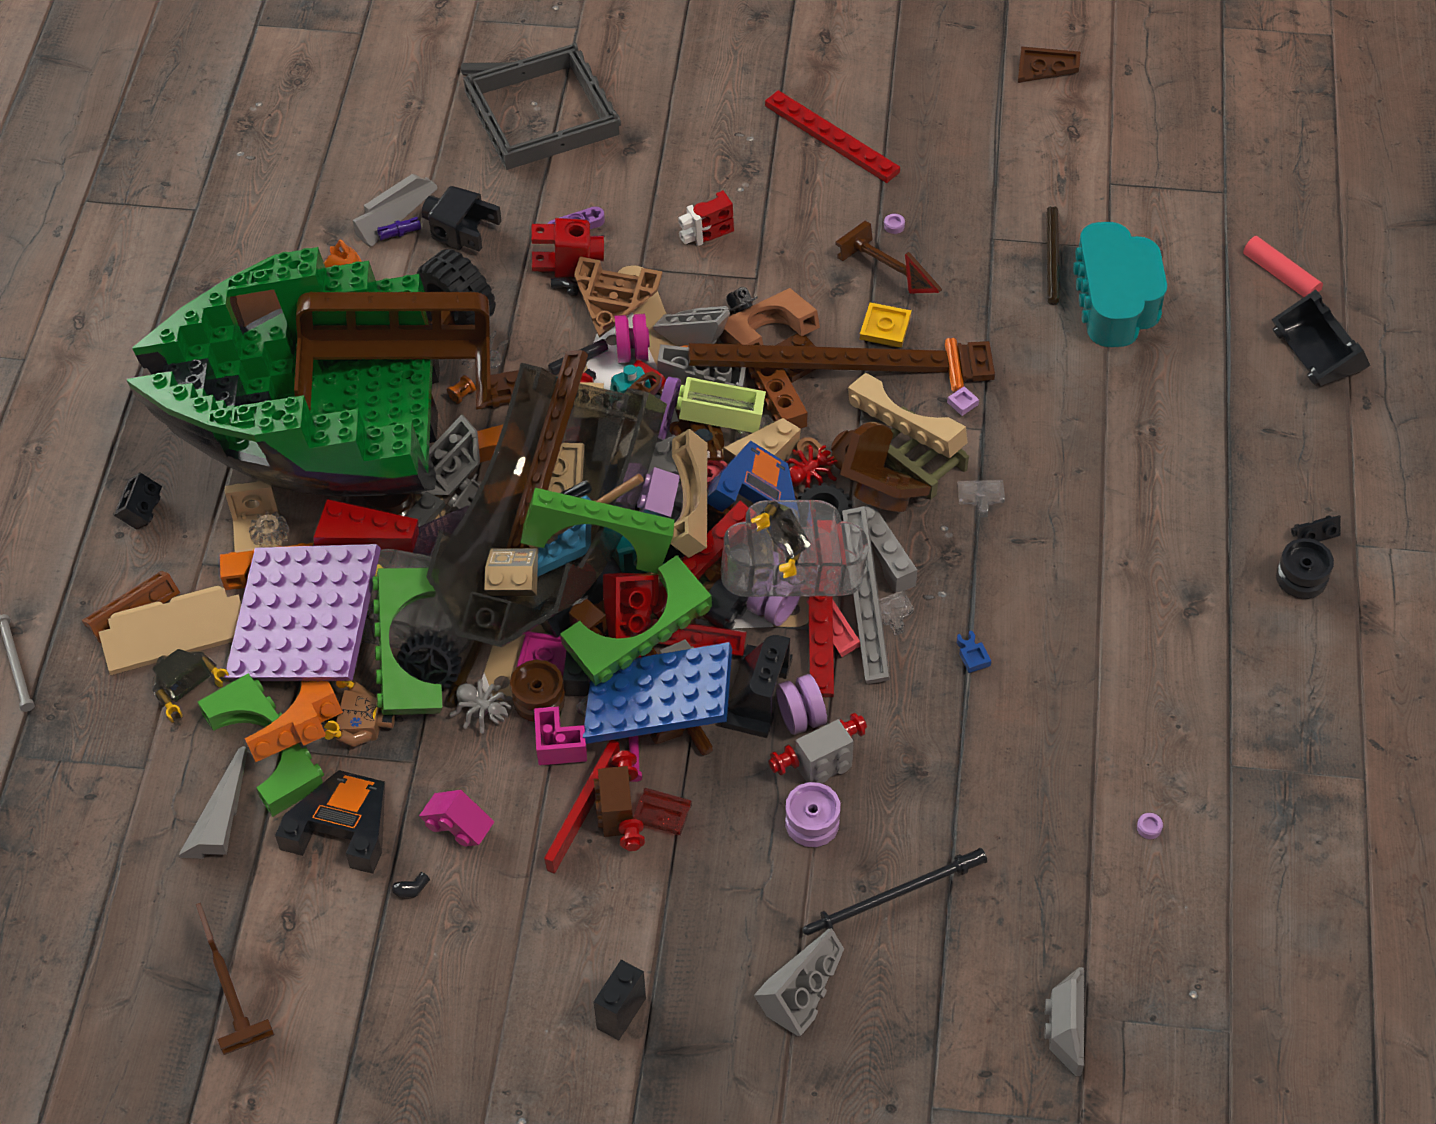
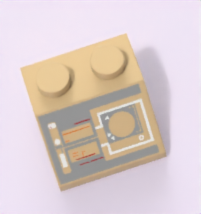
[485,548,538,596]

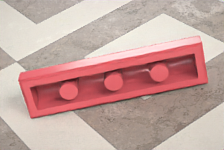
[1243,236,1323,297]

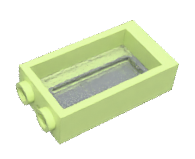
[676,377,766,433]

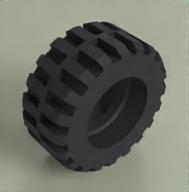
[417,249,496,325]

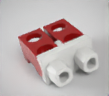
[678,190,734,246]

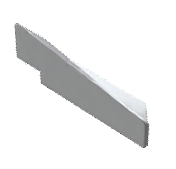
[353,174,438,247]

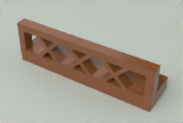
[82,571,180,643]

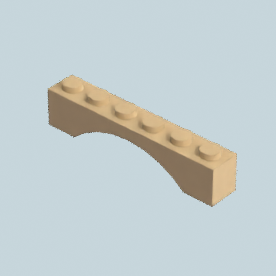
[848,373,968,458]
[670,429,707,558]

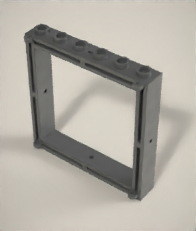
[463,42,621,170]

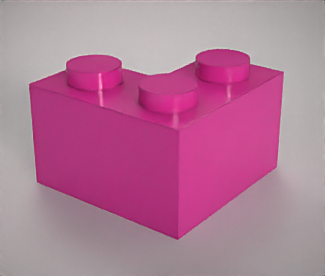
[534,706,587,765]
[419,790,495,847]

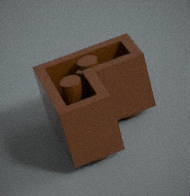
[569,599,609,637]

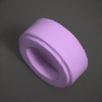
[884,214,905,234]
[1137,813,1163,839]

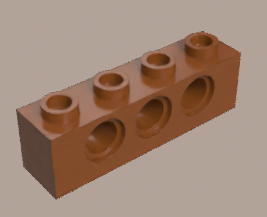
[746,367,808,429]

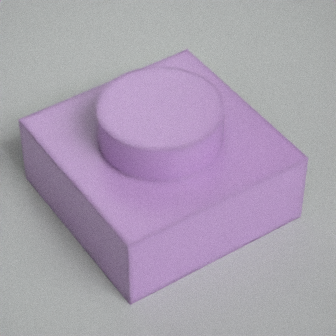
[947,387,979,416]

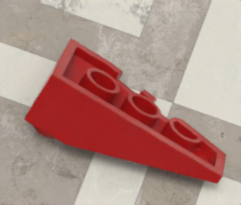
[603,573,659,658]

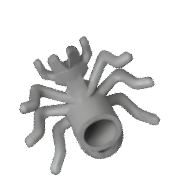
[450,679,512,734]

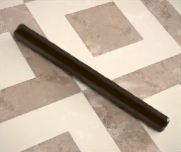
[1046,206,1060,305]

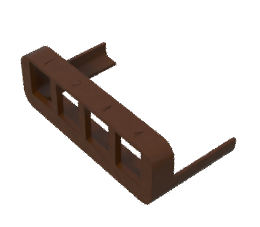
[294,292,491,411]

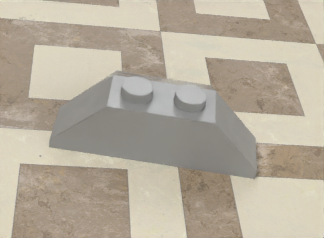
[653,306,730,346]
[415,415,480,495]
[1044,967,1084,1076]

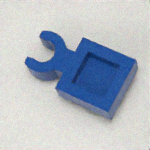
[957,631,991,673]

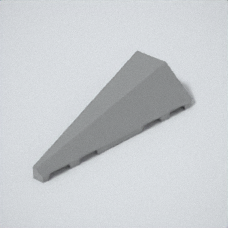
[179,747,247,859]

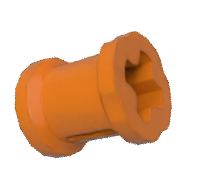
[446,375,476,404]

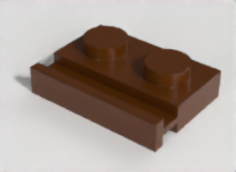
[958,341,995,382]

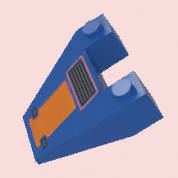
[707,441,799,547]

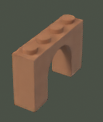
[720,288,820,345]

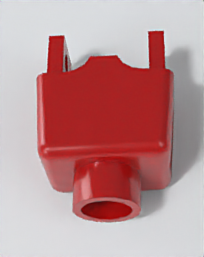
[531,218,604,278]

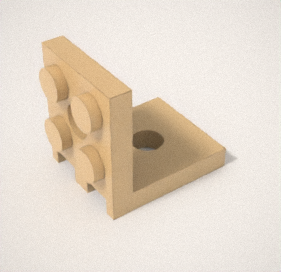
[225,481,282,552]

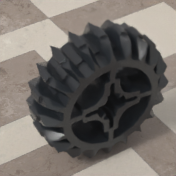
[397,630,462,691]

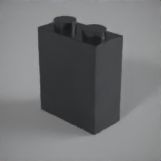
[593,959,646,1040]

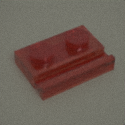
[633,788,692,836]

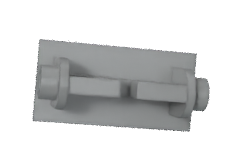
[445,474,484,520]

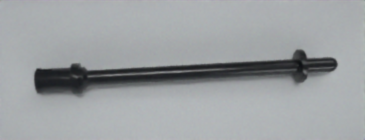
[802,847,987,935]

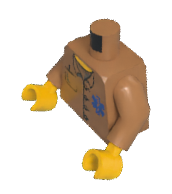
[324,681,395,747]

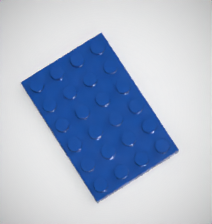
[583,642,732,744]

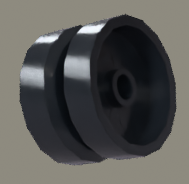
[1276,538,1334,599]

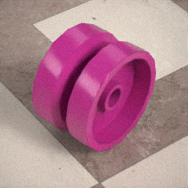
[615,313,650,363]

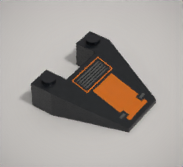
[275,770,385,874]

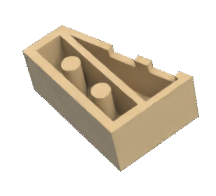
[723,418,801,464]

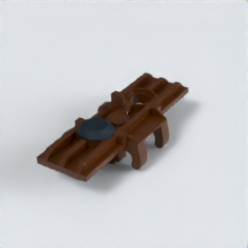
[669,399,724,461]

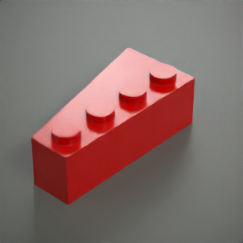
[313,499,419,553]

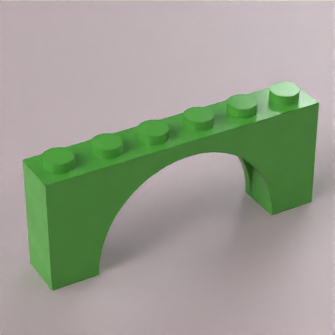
[521,488,674,574]
[560,555,712,686]
[372,568,442,715]
[198,673,324,817]

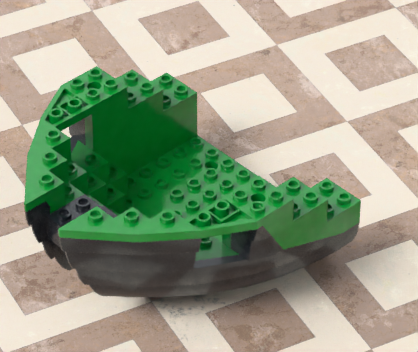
[127,247,440,496]

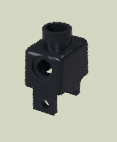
[422,186,502,252]

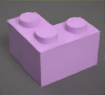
[635,467,680,518]

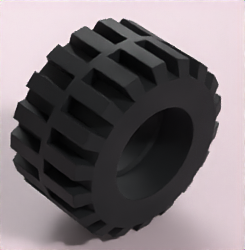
[796,483,853,543]

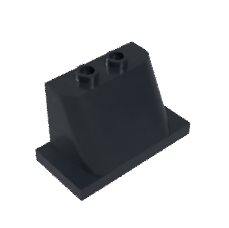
[721,635,793,738]

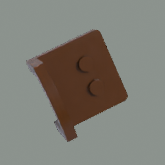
[840,422,931,512]

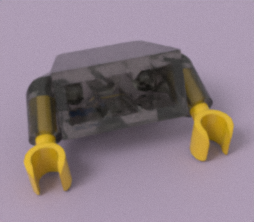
[751,501,811,578]
[152,649,229,723]

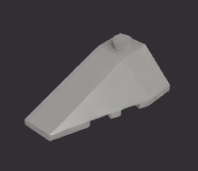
[754,928,844,1036]

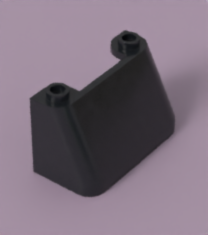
[1272,290,1370,386]

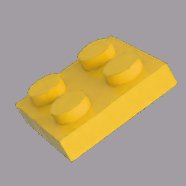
[859,302,912,348]

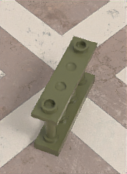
[884,406,969,500]

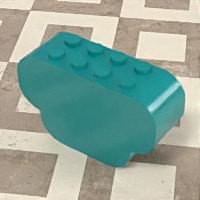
[1073,222,1167,347]

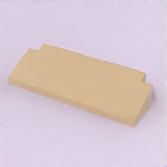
[99,586,241,675]

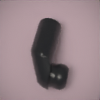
[551,278,579,296]
[392,872,430,898]

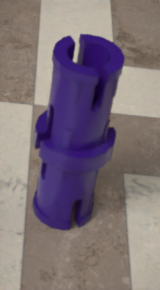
[377,217,421,241]

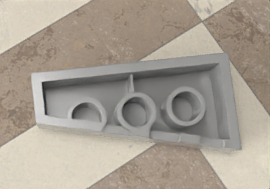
[657,344,747,387]

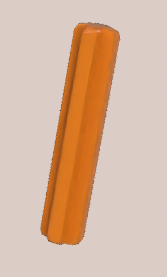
[945,338,964,393]

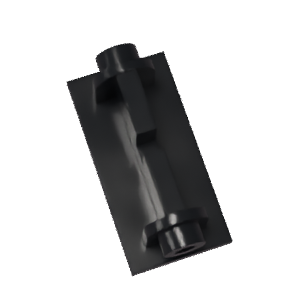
[726,287,758,314]
[1291,515,1341,542]

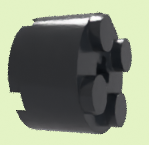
[698,577,749,629]

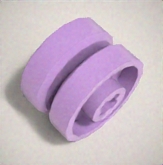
[747,565,803,626]
[776,674,827,735]
[785,782,840,847]

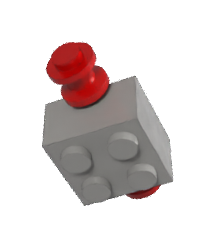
[768,713,867,784]

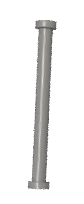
[0,614,35,712]

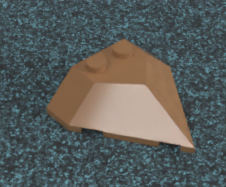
[574,257,663,338]

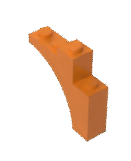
[245,681,343,762]

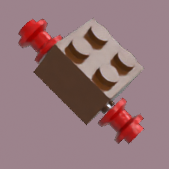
[594,751,645,851]

